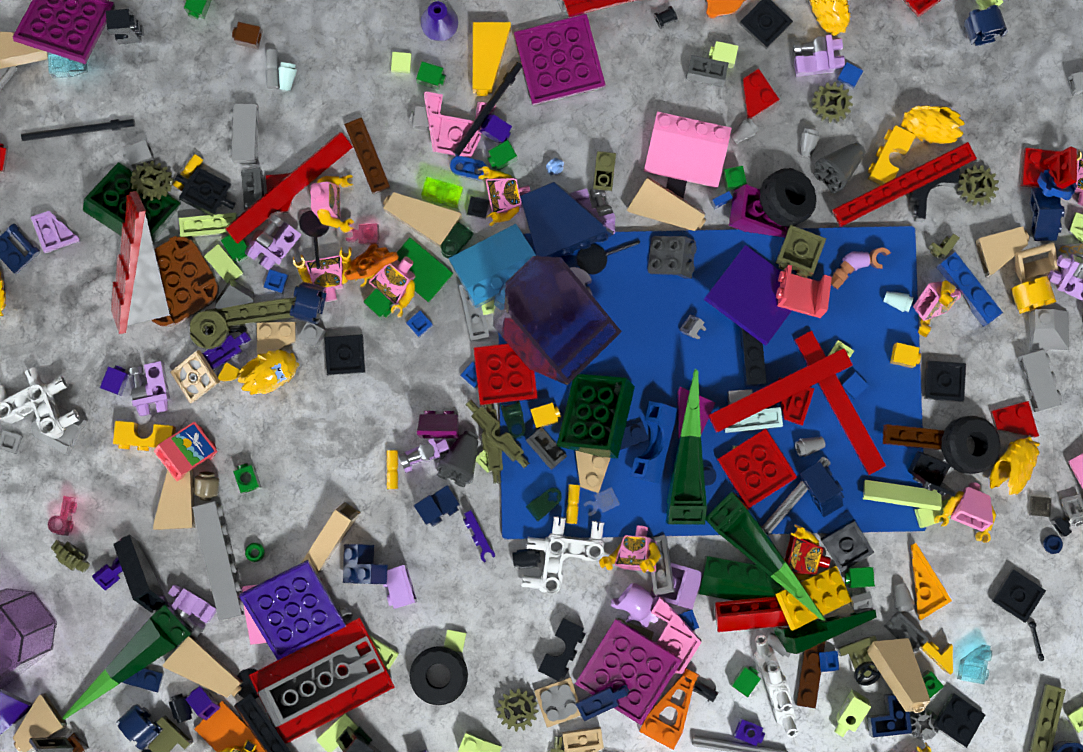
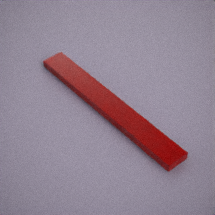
[224,132,353,244]
[832,142,977,227]
[794,331,886,475]
[708,348,853,433]

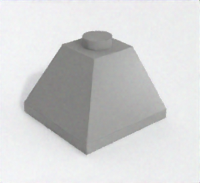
[1029,309,1069,350]

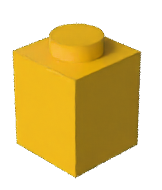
[890,343,921,368]
[530,403,561,429]

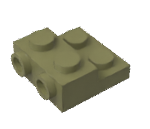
[776,225,826,278]

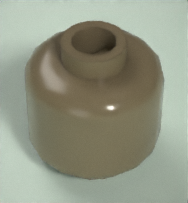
[194,471,219,501]

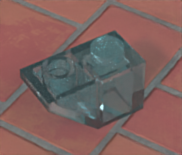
[48,54,88,78]
[957,644,992,684]

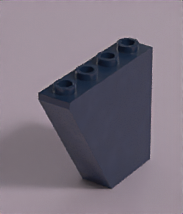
[520,182,614,263]

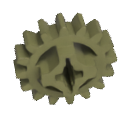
[811,82,853,124]
[131,161,173,201]
[957,165,999,207]
[51,540,90,573]
[496,688,539,732]

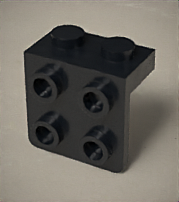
[908,451,956,497]

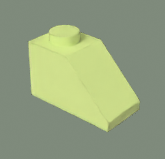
[458,731,502,752]

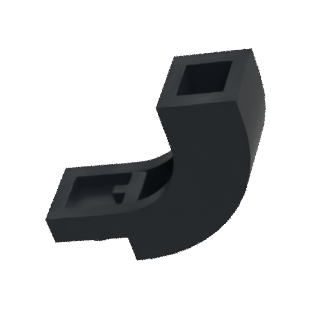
[908,168,960,222]

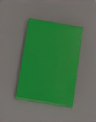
[397,237,454,303]

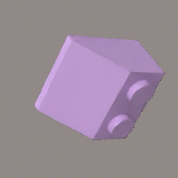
[651,563,703,610]
[383,565,417,609]

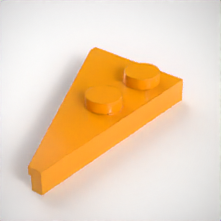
[910,543,952,620]

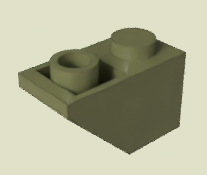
[593,151,616,191]

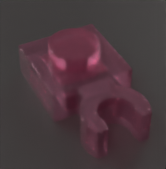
[346,223,379,245]

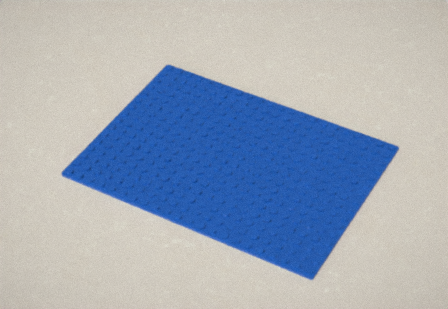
[498,226,926,539]

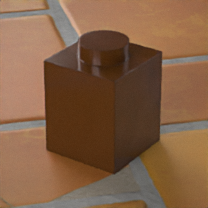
[232,22,263,49]

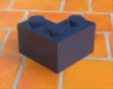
[1029,188,1065,241]
[800,461,844,517]
[413,485,460,527]
[343,544,388,584]
[867,693,912,738]

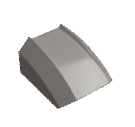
[31,405,87,455]

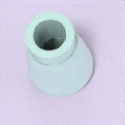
[278,62,297,91]
[883,291,914,312]

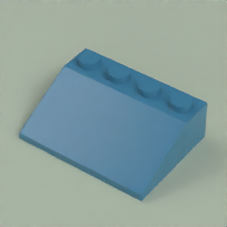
[448,224,544,309]

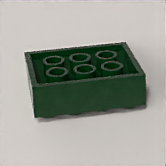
[83,162,181,243]
[557,374,635,458]

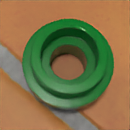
[245,543,265,562]

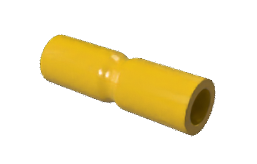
[172,154,204,191]
[387,450,398,489]
[566,484,580,524]

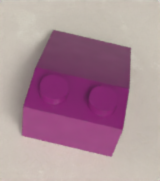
[729,184,791,237]
[417,411,459,439]

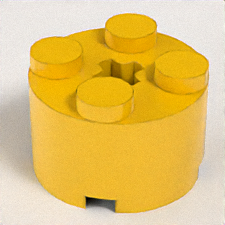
[1011,276,1056,314]

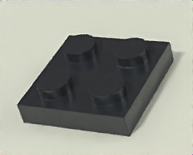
[739,0,793,49]
[324,334,366,376]
[924,361,966,402]
[821,519,874,572]
[991,569,1046,623]
[933,693,985,748]

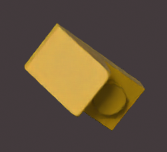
[919,641,953,675]

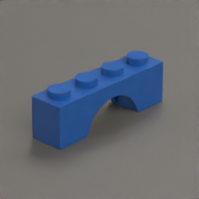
[936,252,1003,327]
[630,401,678,484]

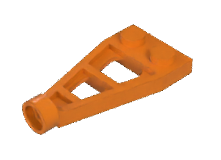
[639,668,699,750]

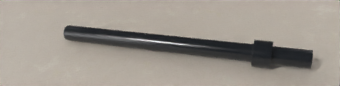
[453,62,522,157]
[21,119,135,141]

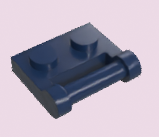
[0,223,40,275]

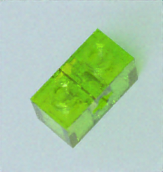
[421,177,464,209]

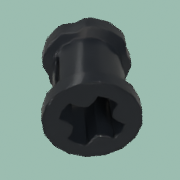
[654,6,678,29]

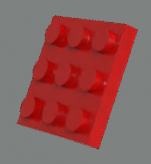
[474,341,537,405]
[717,429,797,508]

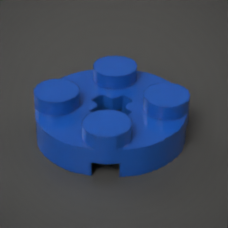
[1037,169,1077,200]

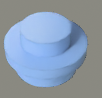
[546,158,564,175]

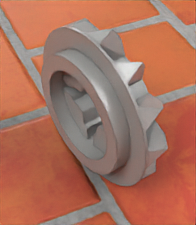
[910,709,938,740]

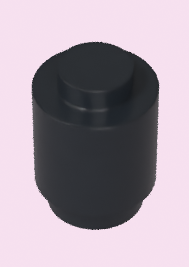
[512,549,541,569]
[169,693,193,724]

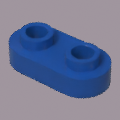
[450,156,487,180]

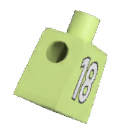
[834,689,871,737]

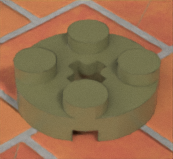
[190,311,229,350]

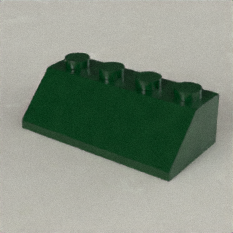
[699,556,781,601]

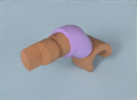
[831,248,891,289]

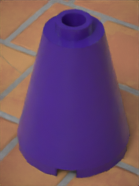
[421,1,458,41]

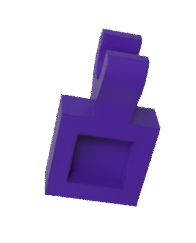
[92,557,123,591]

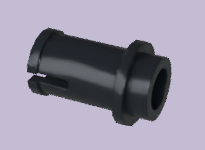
[693,680,719,702]

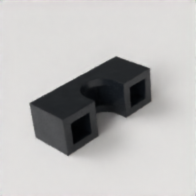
[106,9,144,45]
[740,328,766,387]
[538,618,586,681]

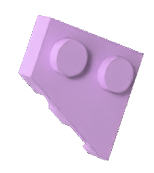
[31,211,80,254]

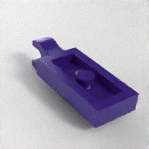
[202,332,252,370]
[463,510,495,562]

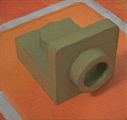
[928,233,960,259]

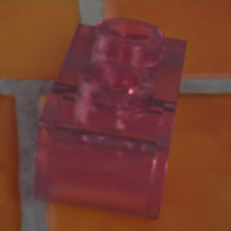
[48,496,77,536]

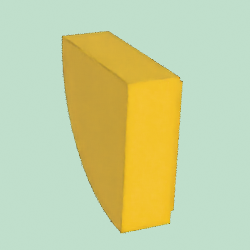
[218,362,241,382]

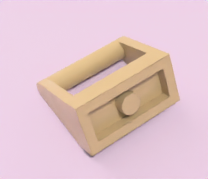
[1015,242,1059,284]

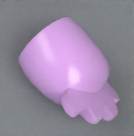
[611,583,660,627]

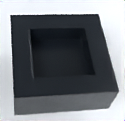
[467,196,490,220]
[1050,516,1072,537]

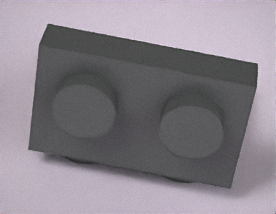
[648,236,697,279]

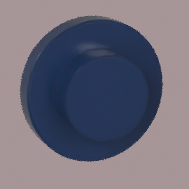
[703,466,716,486]
[1043,535,1063,554]

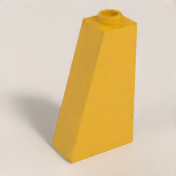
[473,22,511,96]

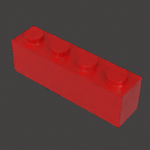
[715,596,789,632]

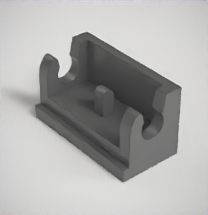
[686,55,729,87]
[241,168,264,210]
[526,428,567,470]
[884,612,929,652]

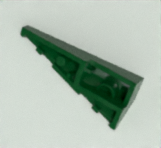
[774,609,877,654]

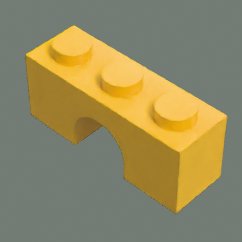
[867,125,916,185]
[113,421,176,451]

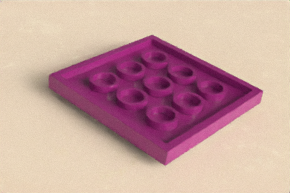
[13,0,115,64]
[514,14,606,106]
[575,618,682,725]

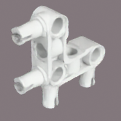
[0,367,80,439]
[522,516,604,594]
[754,635,798,738]

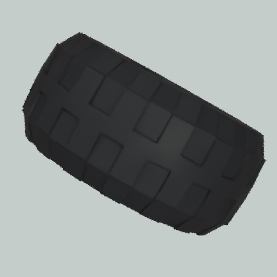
[760,168,817,227]
[941,416,1001,474]
[409,646,468,705]

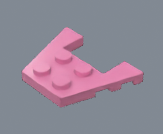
[424,91,496,158]
[651,596,701,674]

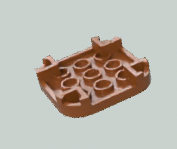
[152,236,219,327]

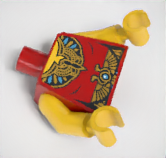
[784,524,831,581]

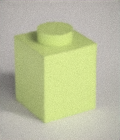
[709,41,738,69]

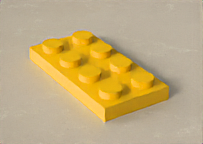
[775,566,851,630]

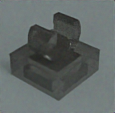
[1029,496,1052,517]

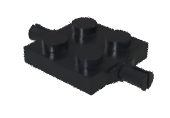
[174,167,236,217]

